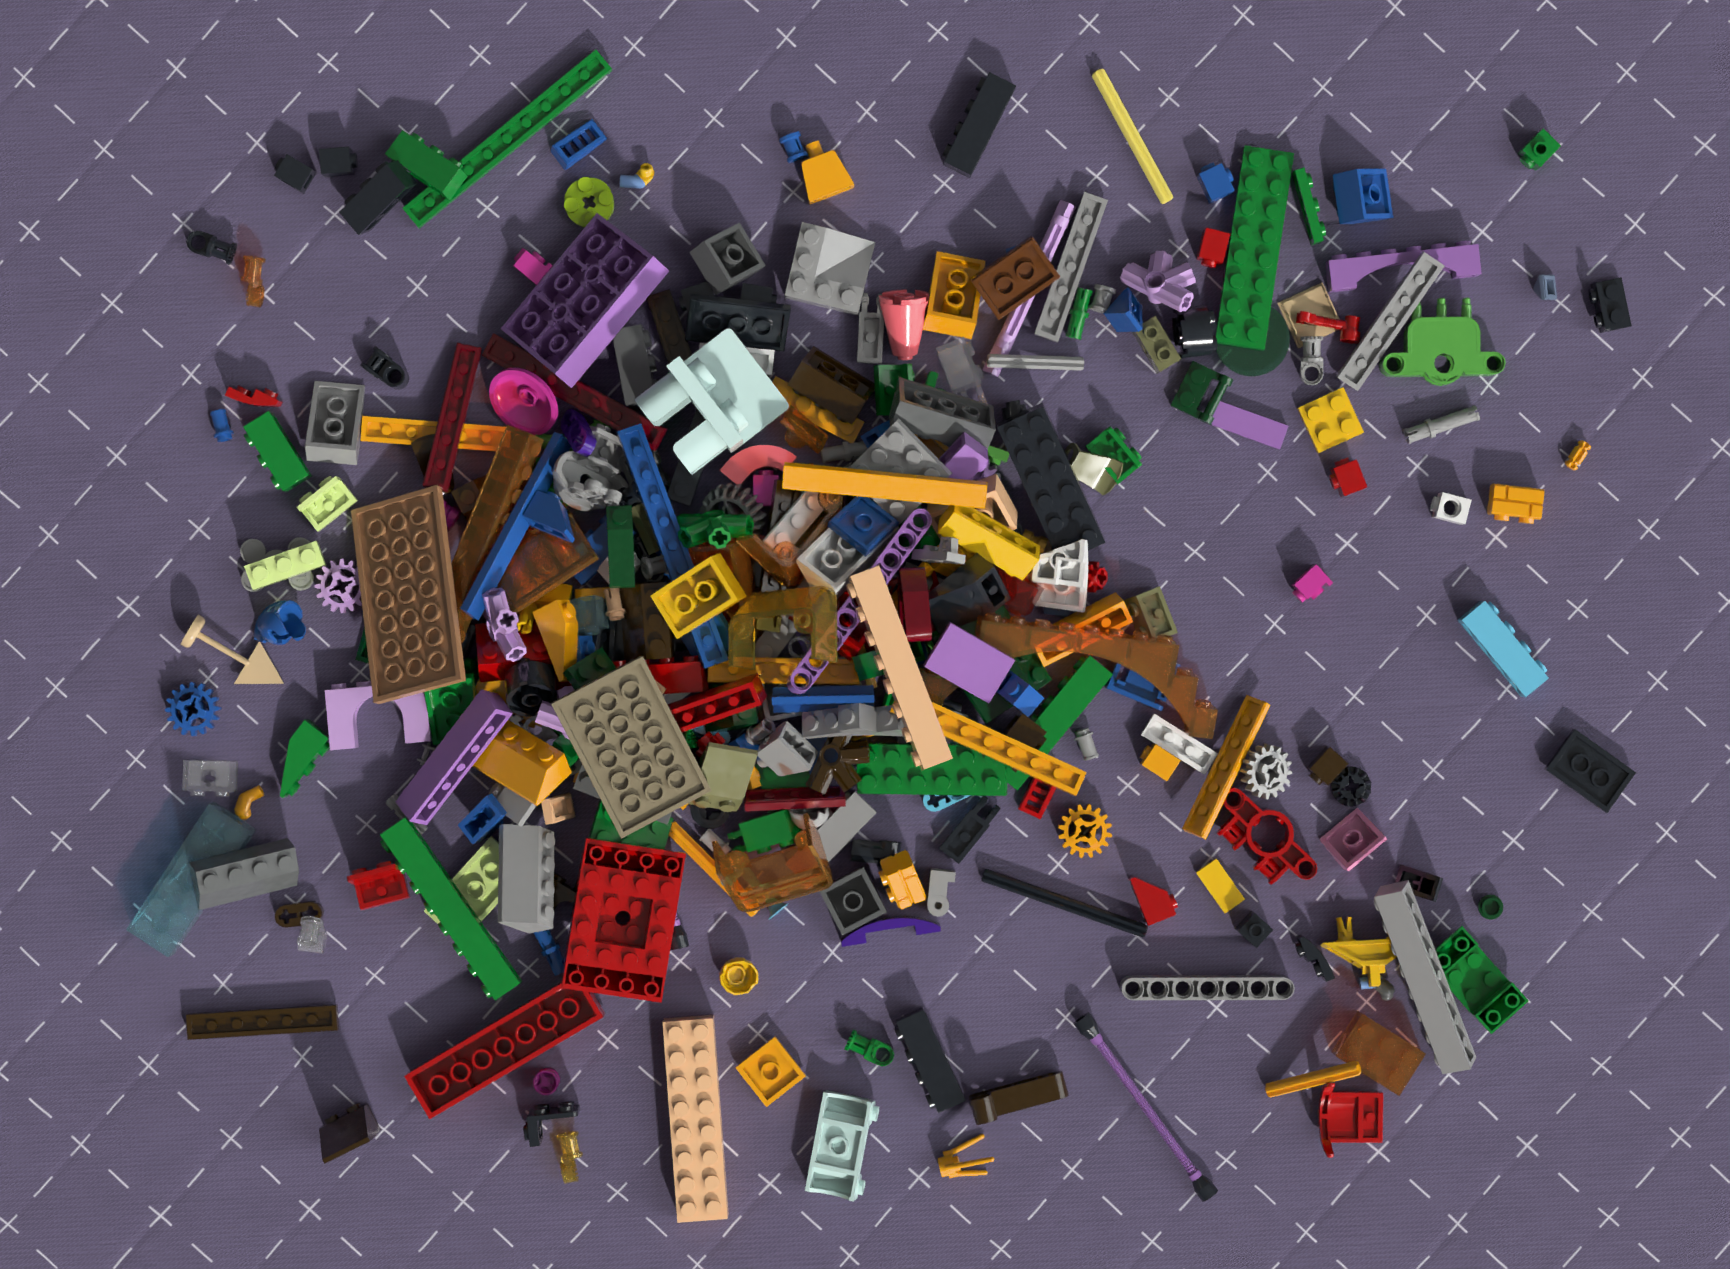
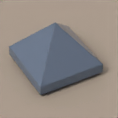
[1533,275,1557,300]

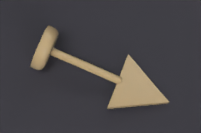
[180,614,284,684]

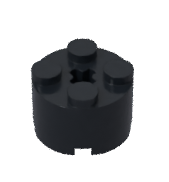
[1172,305,1218,358]
[505,658,557,717]

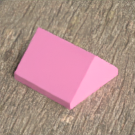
[1319,808,1387,871]

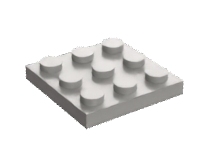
[849,419,952,524]

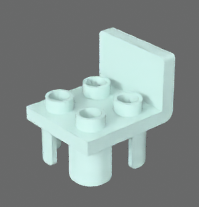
[634,328,789,475]

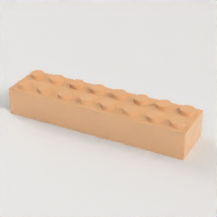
[663,1015,729,1223]

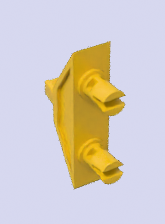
[1320,917,1397,987]

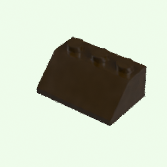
[788,346,875,425]
[619,581,675,660]

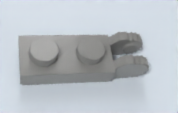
[857,293,884,364]

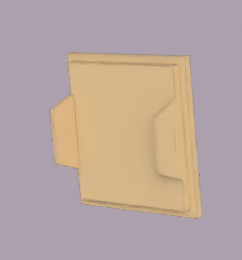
[1277,282,1340,348]

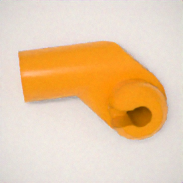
[234,785,265,820]

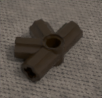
[806,736,870,794]

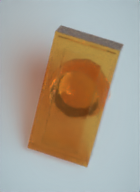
[780,405,829,454]

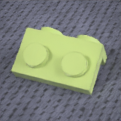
[297,476,358,532]

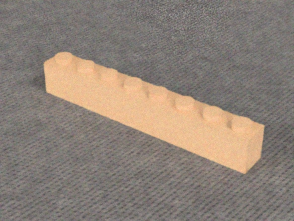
[846,566,953,771]

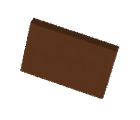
[970,235,1060,320]

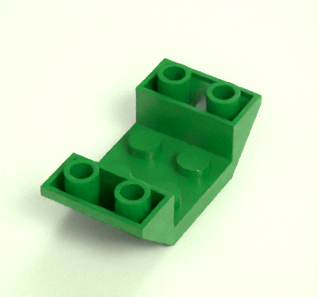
[1435,926,1529,1034]

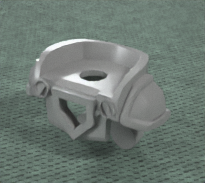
[552,451,629,511]

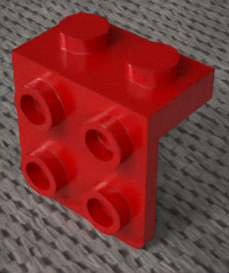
[347,861,410,910]

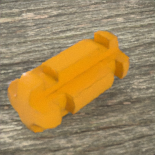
[1565,440,1591,470]

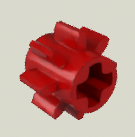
[1087,561,1108,593]
[695,732,726,758]

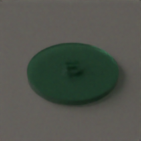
[1215,307,1290,377]

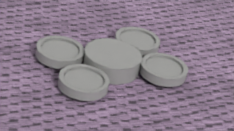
[240,537,314,592]

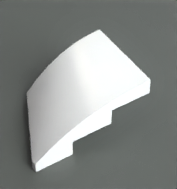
[1032,539,1088,612]

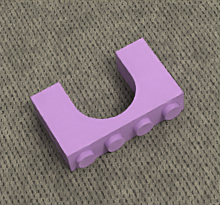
[325,681,432,750]

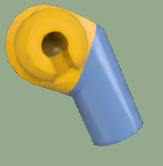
[620,163,654,189]

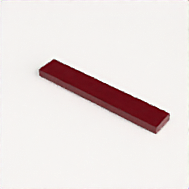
[423,342,482,492]

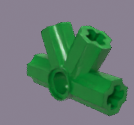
[677,510,754,549]

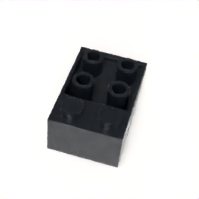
[929,553,1011,634]

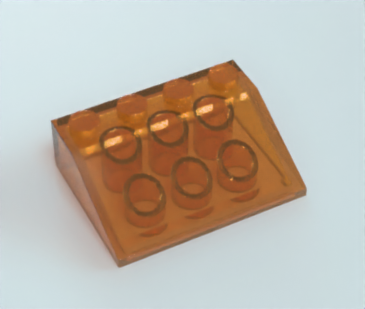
[481,502,599,614]

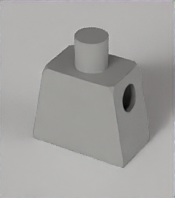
[756,721,818,776]

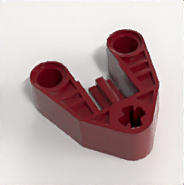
[897,567,932,642]

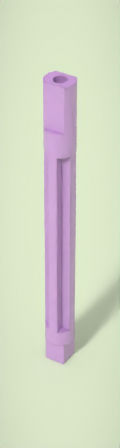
[982,200,1076,377]

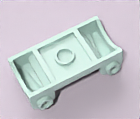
[805,1090,879,1201]

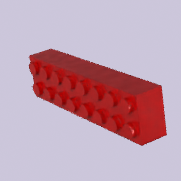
[404,982,606,1119]

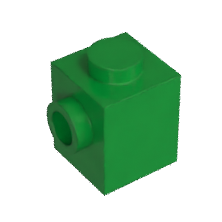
[1517,128,1561,171]

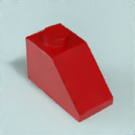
[1128,876,1178,926]

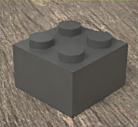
[690,223,766,295]
[819,865,887,935]

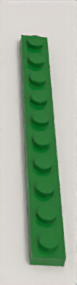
[402,50,612,229]

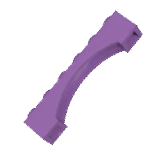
[1325,241,1482,293]

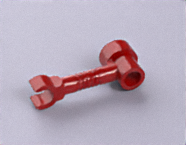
[1296,311,1361,344]

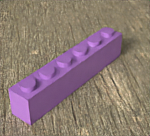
[395,689,513,825]

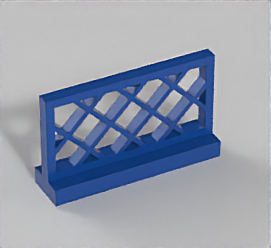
[772,685,874,713]

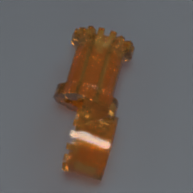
[240,256,266,308]

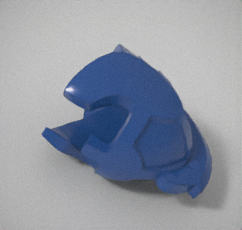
[254,601,306,645]

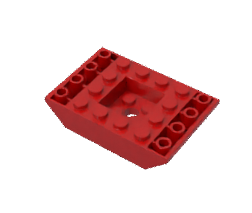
[561,838,686,1003]

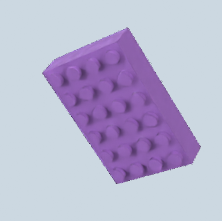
[501,213,669,388]

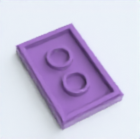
[923,621,1015,703]

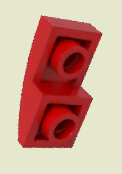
[225,385,283,407]

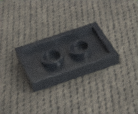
[1544,729,1636,813]

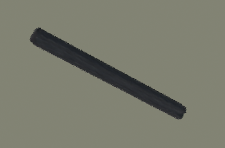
[981,869,1148,938]

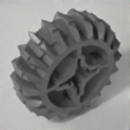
[699,482,766,550]

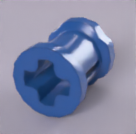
[779,131,808,163]

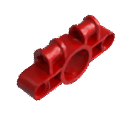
[1216,787,1318,885]

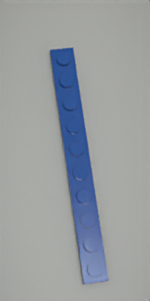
[617,424,729,669]

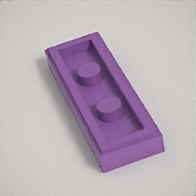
[1211,401,1288,450]

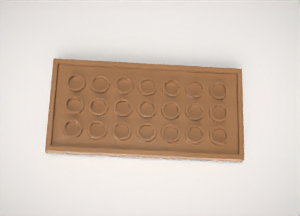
[351,485,466,704]

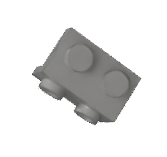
[581,424,625,474]

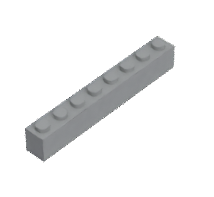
[1374,880,1476,1074]

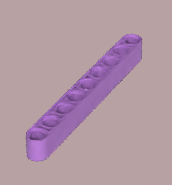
[787,509,932,695]

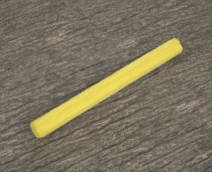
[1092,68,1173,204]

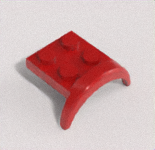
[1318,1083,1383,1158]

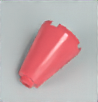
[879,290,929,360]

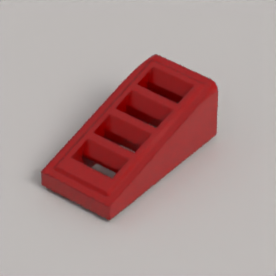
[1018,777,1056,819]

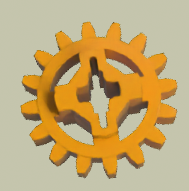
[1058,804,1112,858]

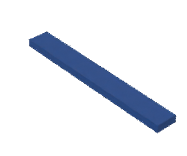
[460,432,571,621]

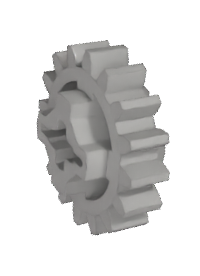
[1240,744,1292,799]

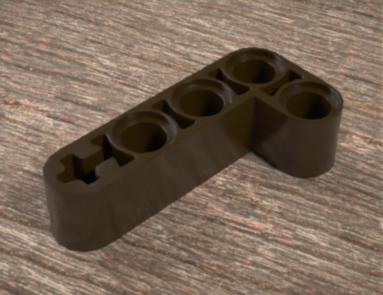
[968,1071,1069,1125]

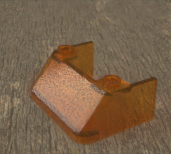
[736,463,845,586]
[712,813,833,912]

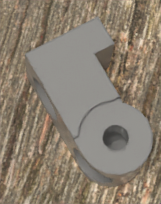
[927,868,956,917]

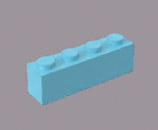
[1458,601,1549,697]

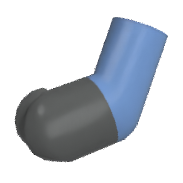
[1359,975,1395,1001]

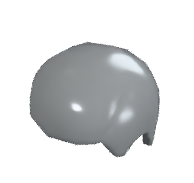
[789,807,829,830]

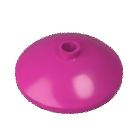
[489,368,558,435]

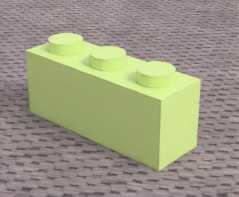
[244,541,326,590]

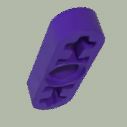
[560,409,597,457]

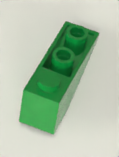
[280,719,330,798]

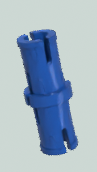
[534,930,564,976]

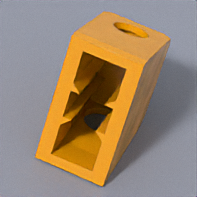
[801,141,854,205]

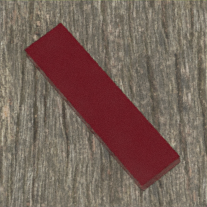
[744,786,846,811]

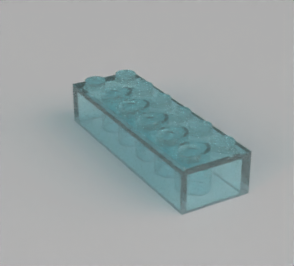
[126,802,256,957]

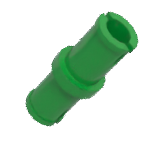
[1066,287,1093,340]

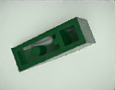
[606,505,635,588]

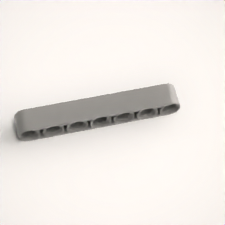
[1120,975,1295,1000]

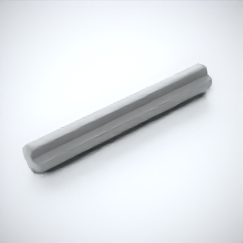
[986,354,1084,371]

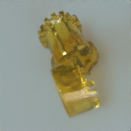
[556,1131,583,1184]

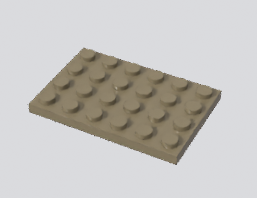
[551,655,711,839]

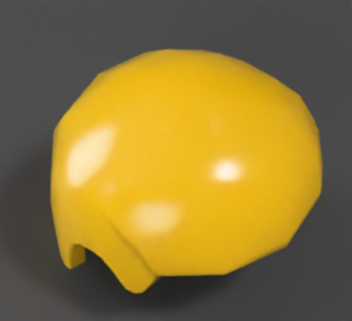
[719,957,758,995]

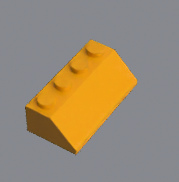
[472,720,572,806]

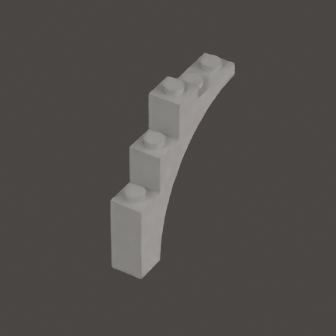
[802,703,968,742]

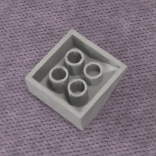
[785,222,875,316]

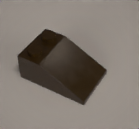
[319,1103,381,1164]

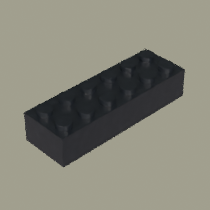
[997,402,1105,550]

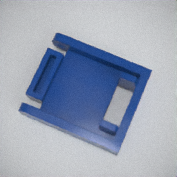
[1106,642,1181,711]

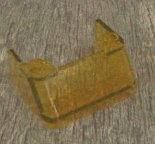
[728,586,837,670]

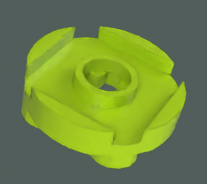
[564,177,614,228]

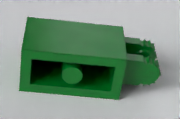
[727,809,801,854]

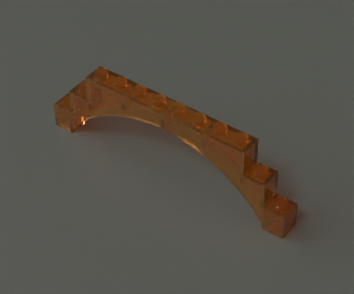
[919,612,1218,739]

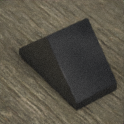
[1395,865,1443,902]

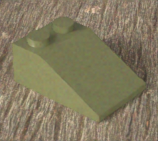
[688,742,758,812]

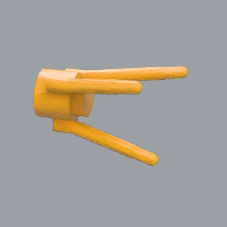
[938,1134,994,1178]

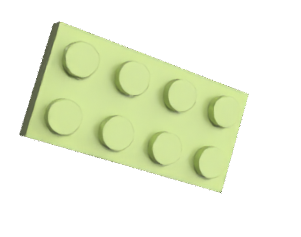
[424,836,499,924]

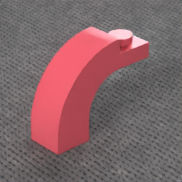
[720,445,797,485]

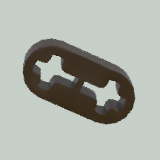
[275,901,324,928]

